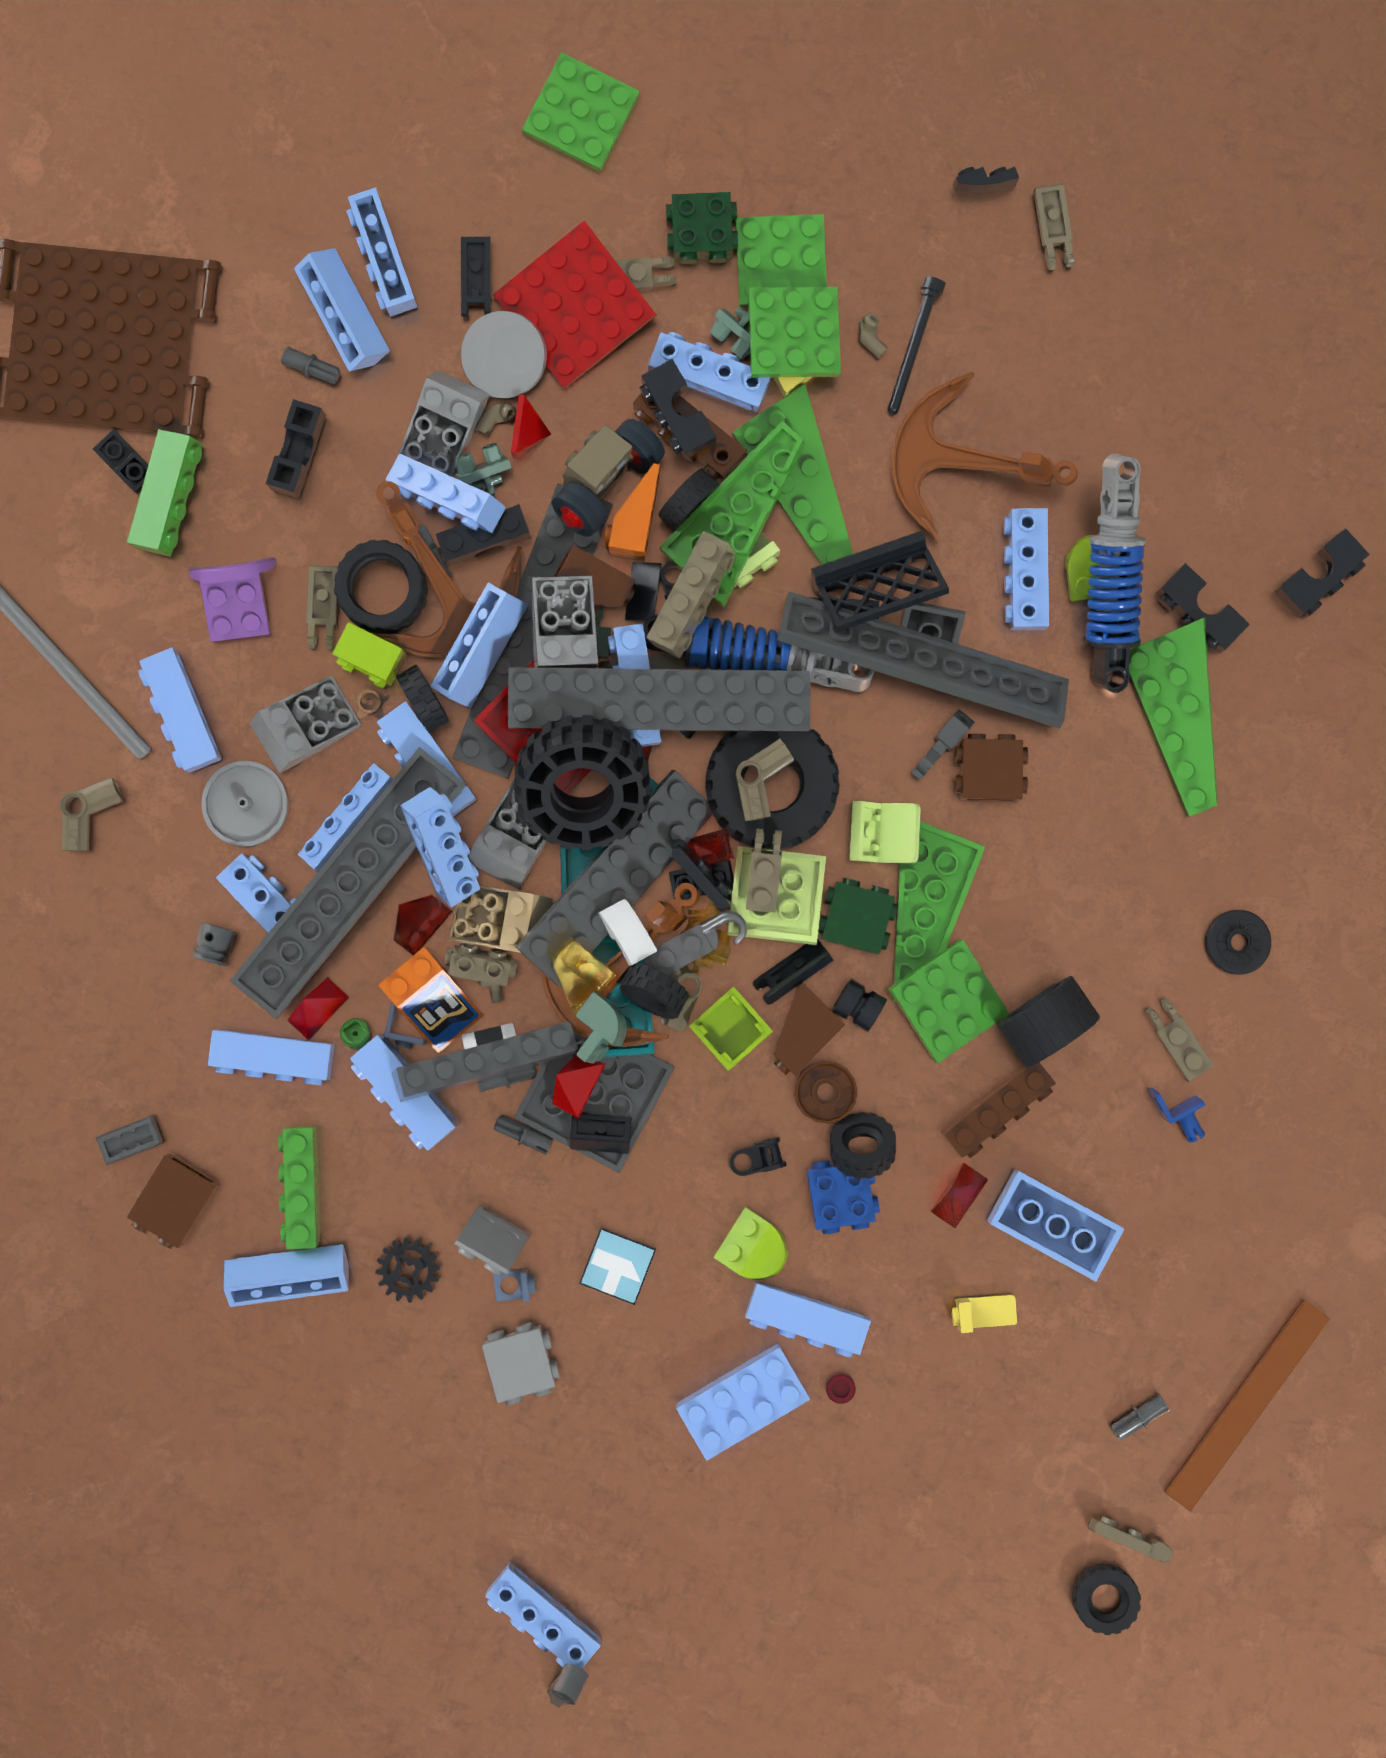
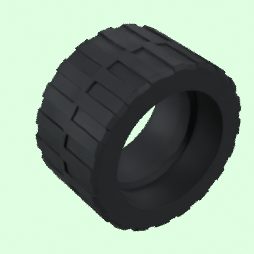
[334,540,428,633]
[998,976,1100,1067]

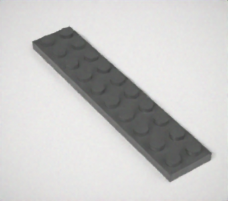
[452,483,613,779]
[777,591,1069,729]
[508,667,810,732]
[230,747,467,1019]

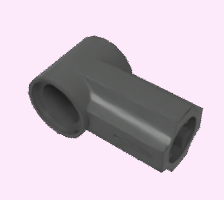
[547,1663,589,1708]

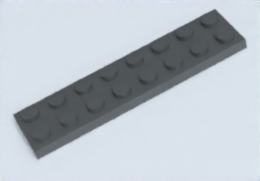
[515,770,713,988]

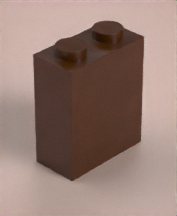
[127,1154,220,1249]

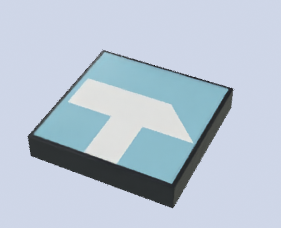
[579,1227,656,1305]

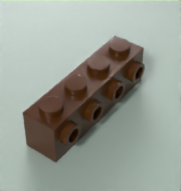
[633,393,747,482]
[941,1062,1056,1158]

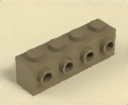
[646,531,736,658]

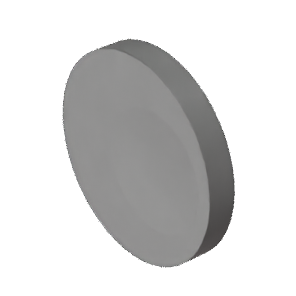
[461,311,547,398]
[201,761,289,847]

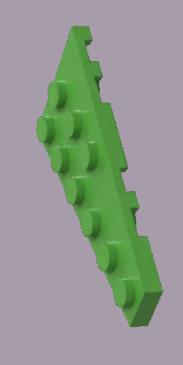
[732,384,853,565]
[659,421,805,607]
[1129,618,1219,817]
[893,821,985,1003]

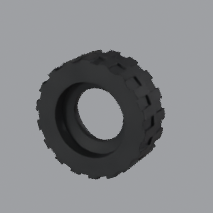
[658,468,720,532]
[396,664,450,732]
[619,964,689,1019]
[830,1112,896,1179]
[1072,1563,1141,1635]

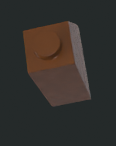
[553,545,636,608]
[773,983,845,1076]

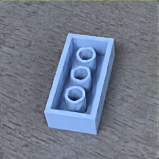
[350,1034,460,1151]
[986,1169,1124,1281]
[676,1343,810,1461]

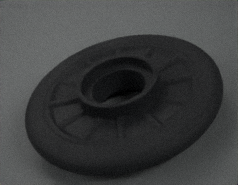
[1207,910,1271,975]

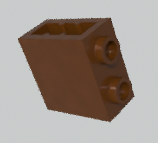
[955,734,1028,801]

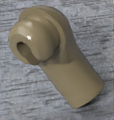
[859,313,888,359]
[475,402,516,436]

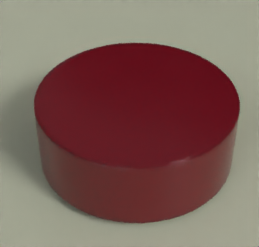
[825,1372,856,1404]

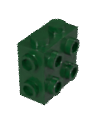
[666,192,738,264]
[818,878,898,955]

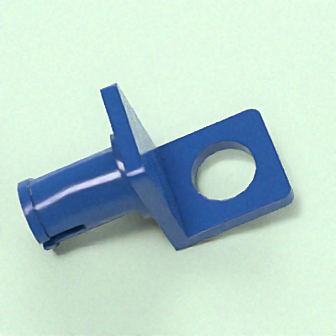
[1148,1087,1205,1142]

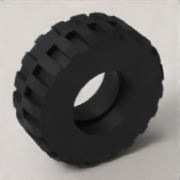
[514,715,650,851]
[705,729,840,850]

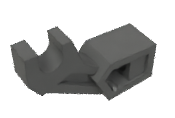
[911,709,975,780]

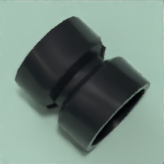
[832,978,887,1032]

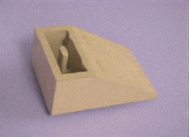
[449,885,552,953]

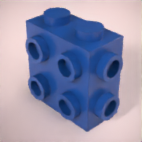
[807,1160,880,1234]

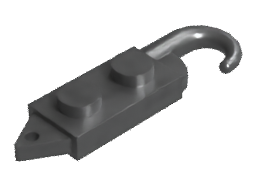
[642,911,747,975]

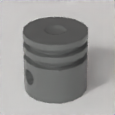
[191,922,236,966]

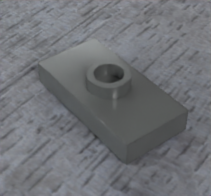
[96,1115,164,1165]

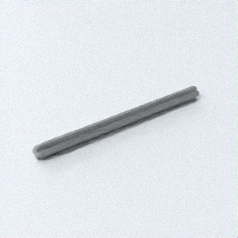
[0,586,151,759]

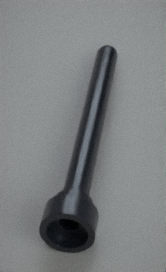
[887,276,946,415]

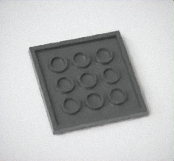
[514,1031,675,1173]

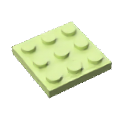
[728,846,826,945]

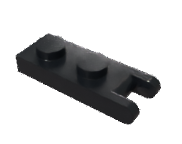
[461,236,491,317]
[672,839,732,912]
[753,938,834,1005]

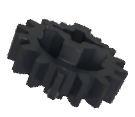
[375,1236,441,1303]

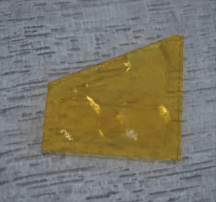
[551,936,616,1016]

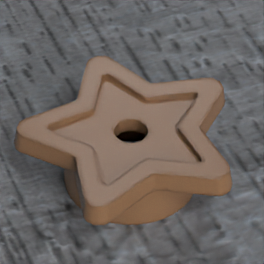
[351,682,389,719]

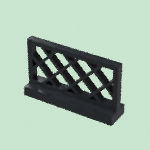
[811,531,949,632]

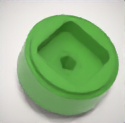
[340,1018,371,1050]

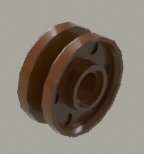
[794,1061,858,1124]

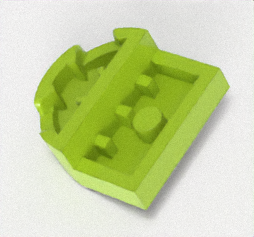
[1064,535,1098,602]
[713,1207,788,1281]

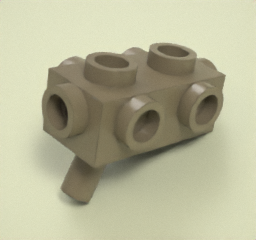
[444,943,518,1003]

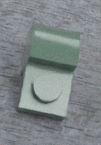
[576,992,627,1064]

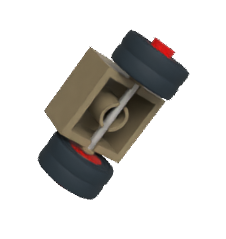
[552,419,665,537]

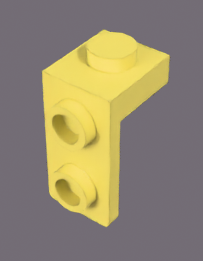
[951,1294,1017,1333]

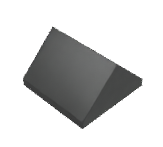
[900,603,966,644]

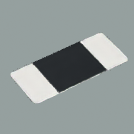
[462,1023,516,1049]

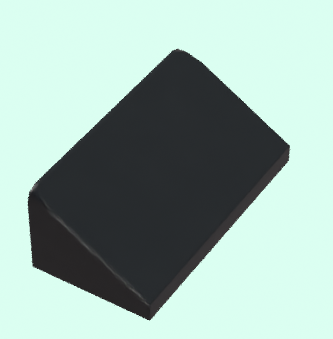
[625,562,662,623]
[570,1114,632,1154]

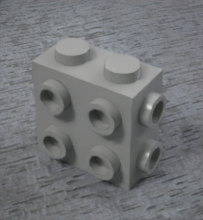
[482,1322,560,1405]

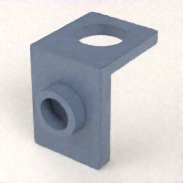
[384,1002,427,1049]
[493,1268,536,1302]

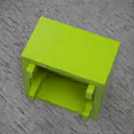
[332,622,408,689]
[689,986,773,1071]

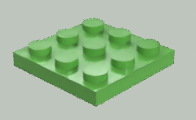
[522,52,640,172]
[736,214,827,308]
[748,287,841,378]
[888,939,1010,1063]

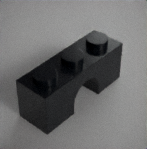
[639,358,716,459]
[265,399,326,499]
[435,504,531,567]
[1274,528,1370,618]
[1156,563,1250,653]

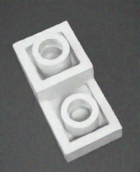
[599,899,657,966]

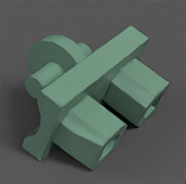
[710,306,750,359]
[455,443,512,495]

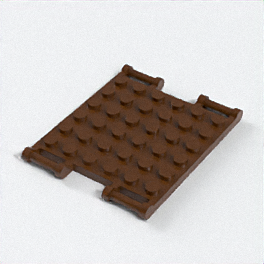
[0,239,221,438]

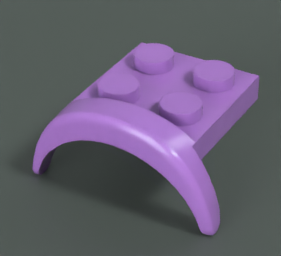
[188,557,276,642]

